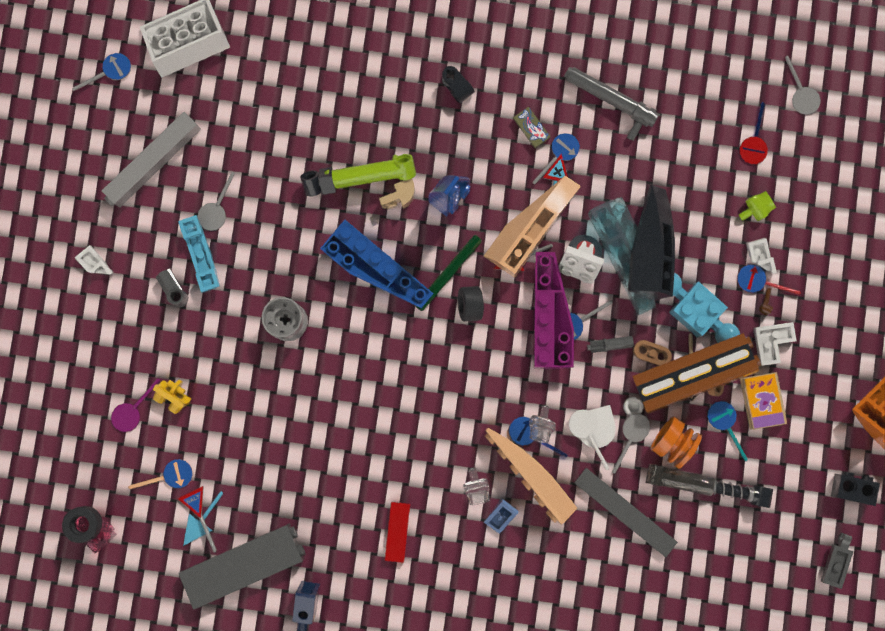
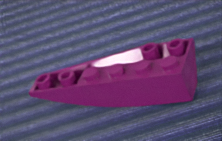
[534,252,574,369]

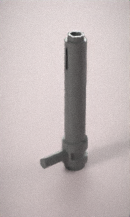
[564,67,659,141]

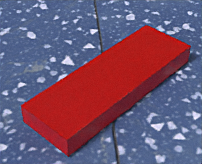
[385,502,410,563]

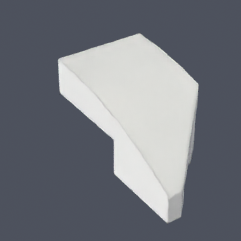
[746,238,777,274]
[75,245,113,274]

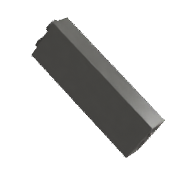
[178,523,306,610]

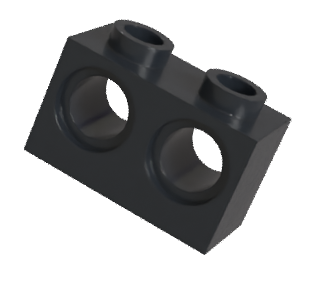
[831,471,880,506]

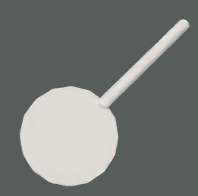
[569,410,609,470]

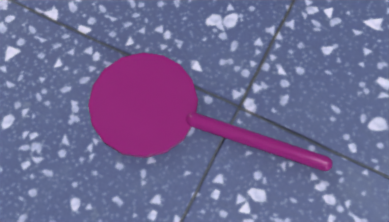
[111,379,160,432]

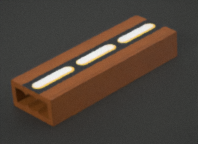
[632,333,761,414]

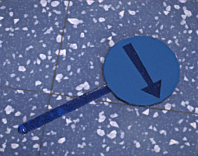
[509,417,568,458]

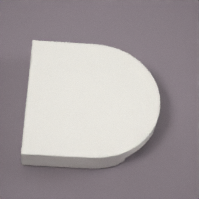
[579,405,616,448]

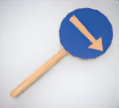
[128,459,193,489]

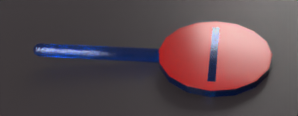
[739,102,768,165]

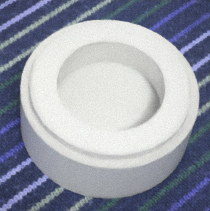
[623,397,643,416]

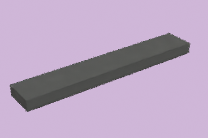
[574,468,678,557]

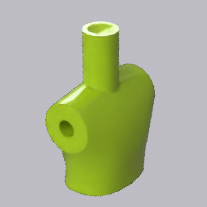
[739,191,776,221]

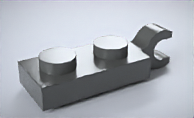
[821,533,854,589]

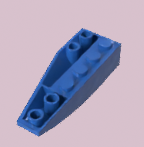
[428,175,471,216]
[320,220,434,308]

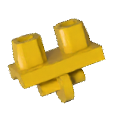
[153,379,192,414]

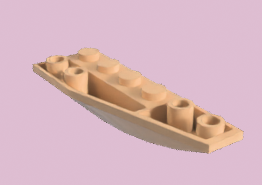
[484,176,581,278]
[485,428,577,525]

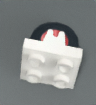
[558,235,604,284]

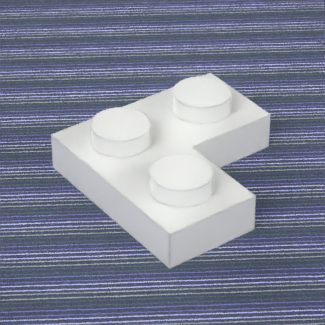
[753,322,797,366]

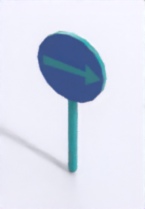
[707,401,748,462]

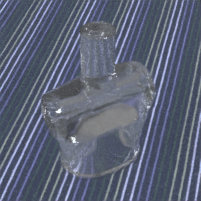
[529,405,556,443]
[463,468,490,506]

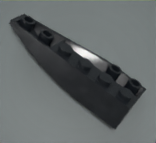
[628,185,675,300]

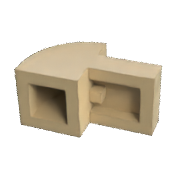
[379,179,415,210]

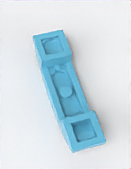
[178,215,220,293]

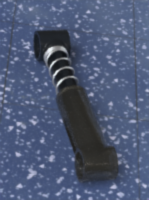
[645,464,773,508]

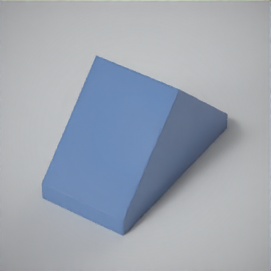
[484,498,519,534]

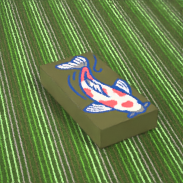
[513,107,551,149]

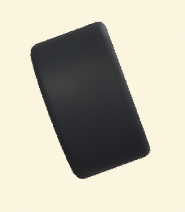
[458,286,484,322]
[62,506,102,543]

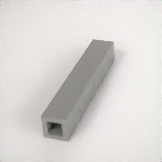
[102,112,201,207]

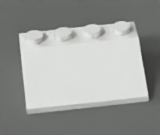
[140,0,230,78]

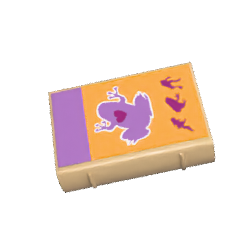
[740,372,787,430]

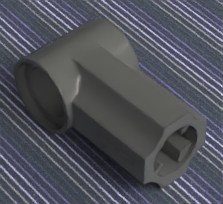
[156,269,189,307]

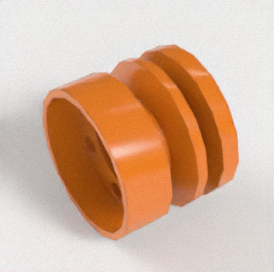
[650,416,702,469]

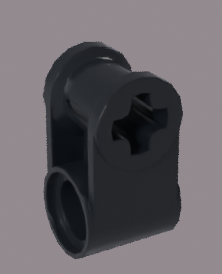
[442,66,475,104]

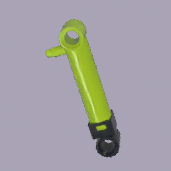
[300,154,416,197]

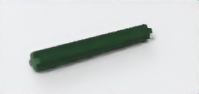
[415,235,482,311]

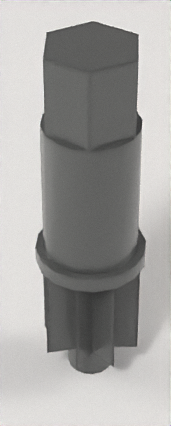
[587,336,634,353]

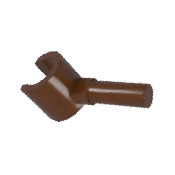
[759,288,773,316]

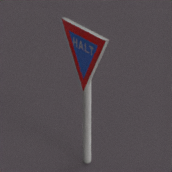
[178,486,217,553]

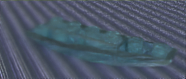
[588,197,656,316]

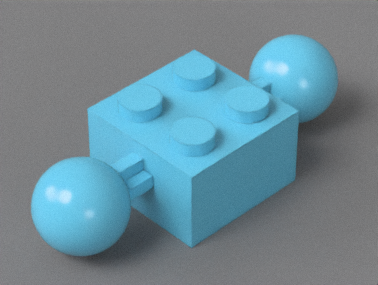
[669,273,740,343]

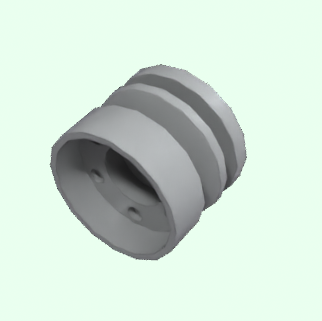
[262,297,308,341]

